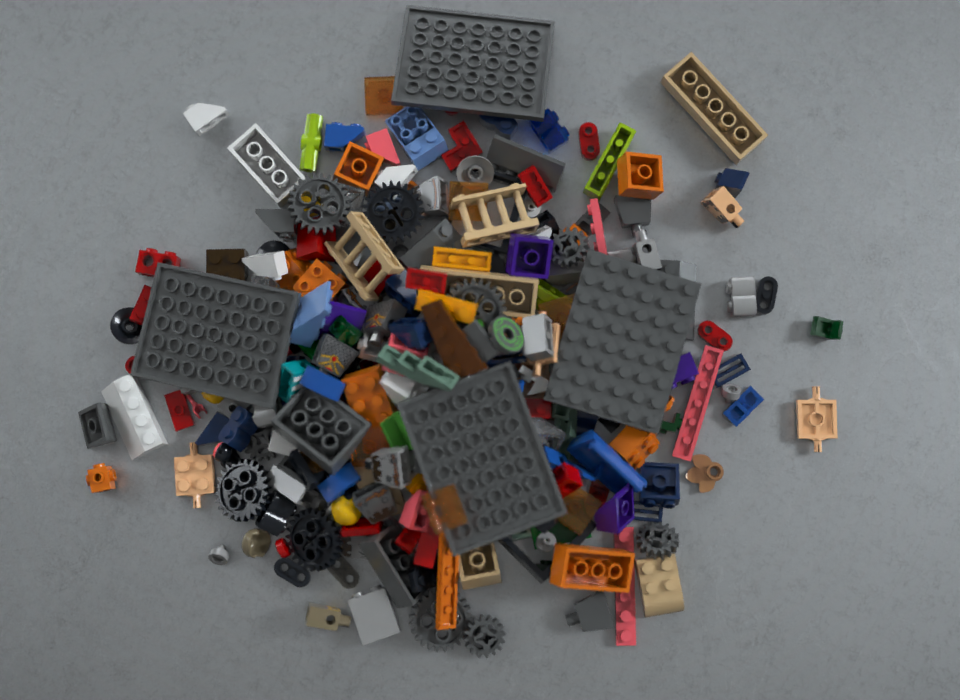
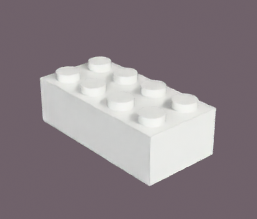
[227,123,305,208]

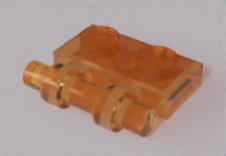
[422,484,468,534]

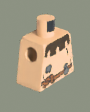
[700,186,744,228]

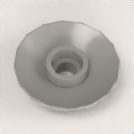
[456,155,494,191]

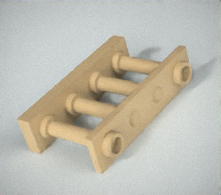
[450,183,539,248]
[324,211,404,301]

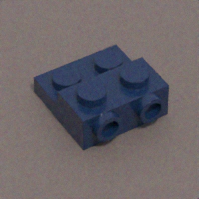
[639,462,680,509]

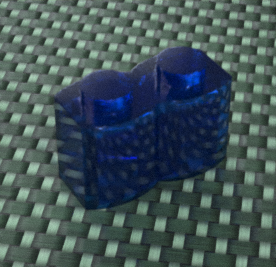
[529,108,570,154]

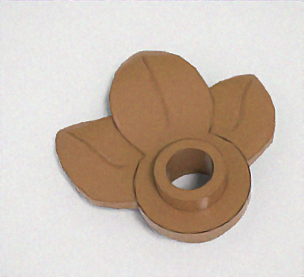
[685,454,724,493]

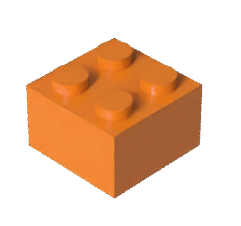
[333,141,384,197]
[617,151,664,200]
[609,426,660,469]

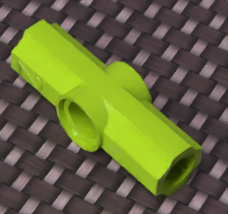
[300,113,323,173]

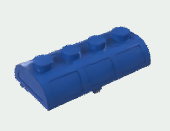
[566,430,647,494]

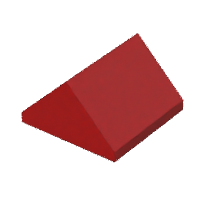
[296,216,336,262]

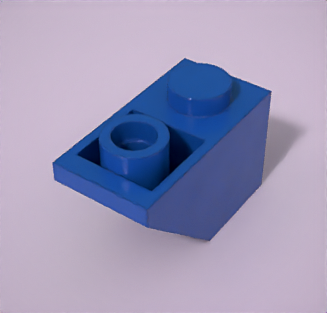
[324,122,365,152]

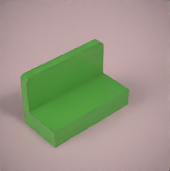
[380,411,413,450]

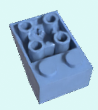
[384,107,449,171]
[290,281,333,347]

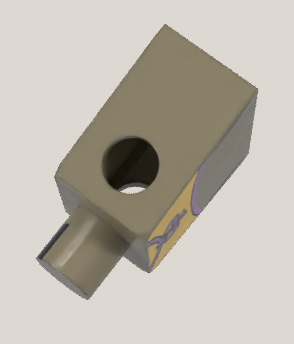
[305,602,351,631]

